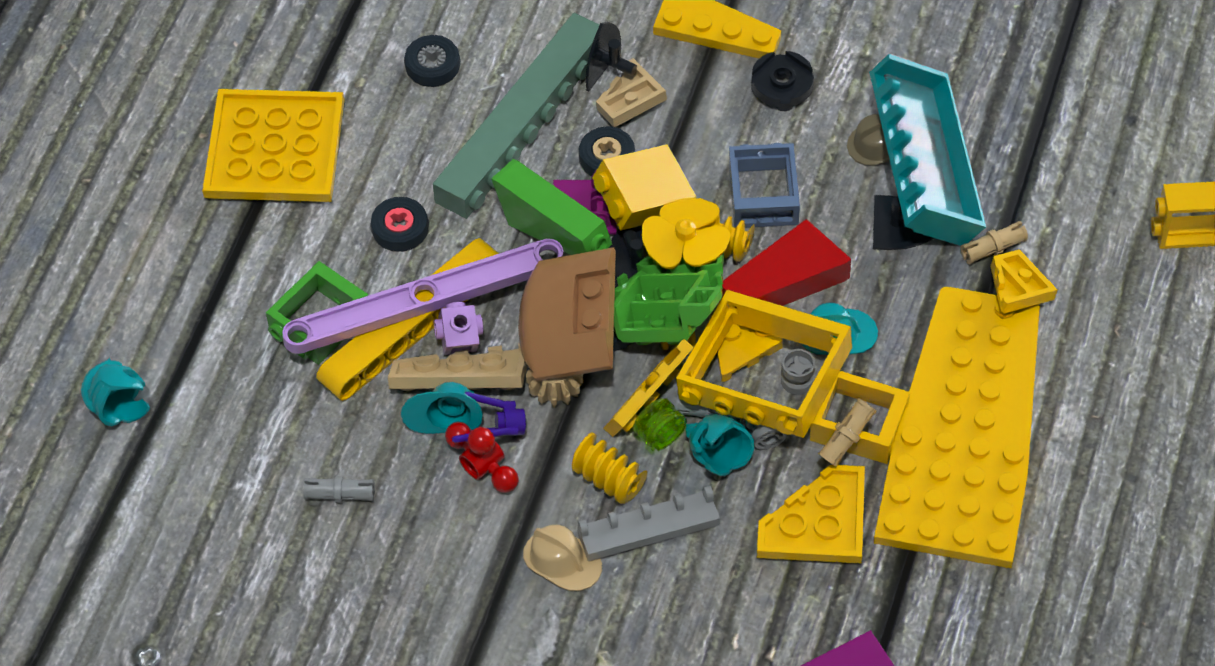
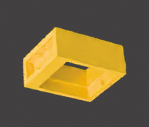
[1151,181,1215,249]
[810,371,910,464]

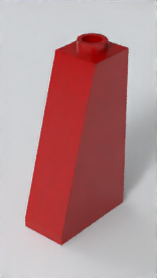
[719,219,851,308]

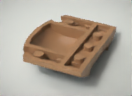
[518,248,616,381]

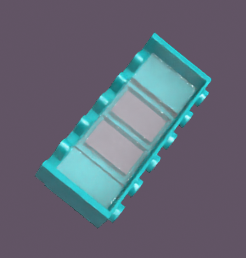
[869,54,986,246]

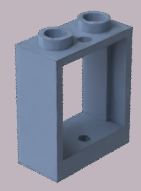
[729,143,800,228]

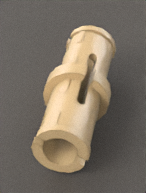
[960,221,1028,265]
[818,398,877,467]

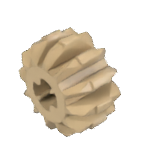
[526,368,583,408]

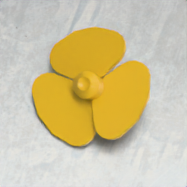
[642,198,731,269]

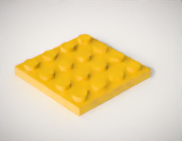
[202,89,344,202]

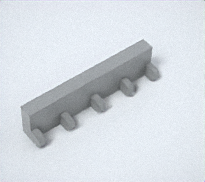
[577,485,720,561]

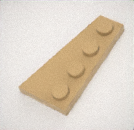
[388,343,528,391]

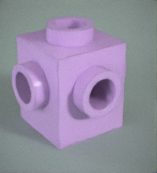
[434,302,483,355]

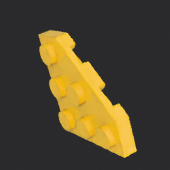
[757,465,865,564]

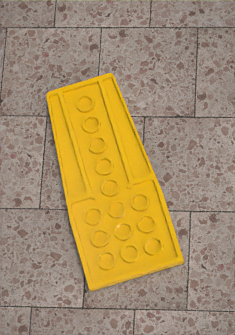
[874,287,1040,569]

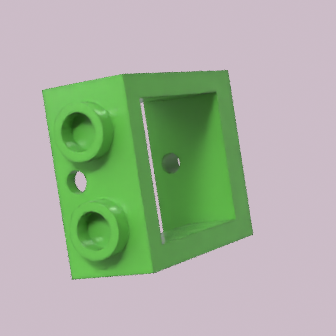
[266,261,369,365]

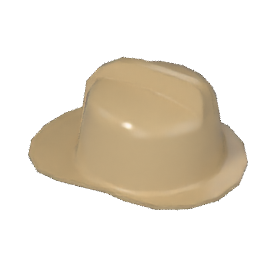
[523,525,602,591]

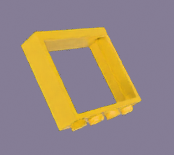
[676,290,852,438]

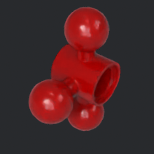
[445,422,519,493]

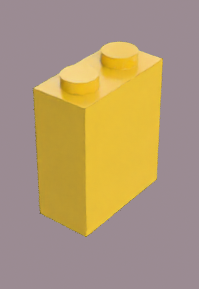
[592,144,696,230]

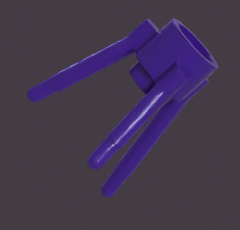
[452,392,526,443]

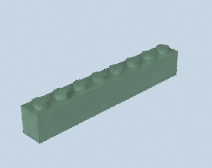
[433,13,599,219]

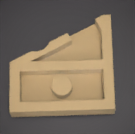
[596,58,667,127]

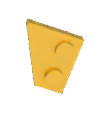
[990,249,1058,314]
[716,323,783,382]

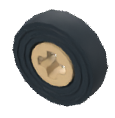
[578,126,635,176]

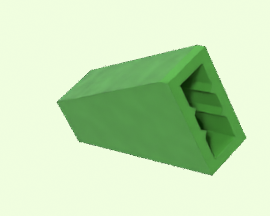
[491,159,612,255]

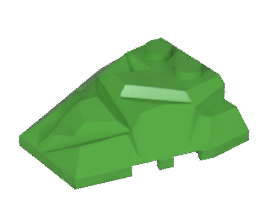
[614,253,724,345]

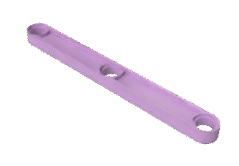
[282,239,563,354]

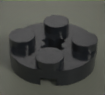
[751,51,814,112]

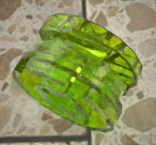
[633,398,687,451]

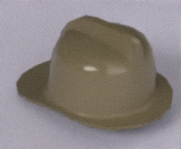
[847,114,921,166]

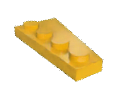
[653,0,781,58]

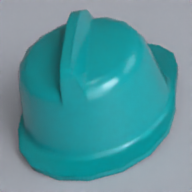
[801,303,878,355]
[401,382,483,434]

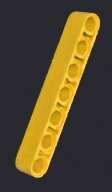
[316,238,499,401]

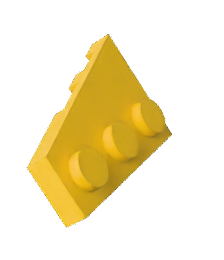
[603,339,694,437]

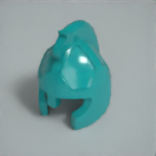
[81,358,150,427]
[686,414,754,476]

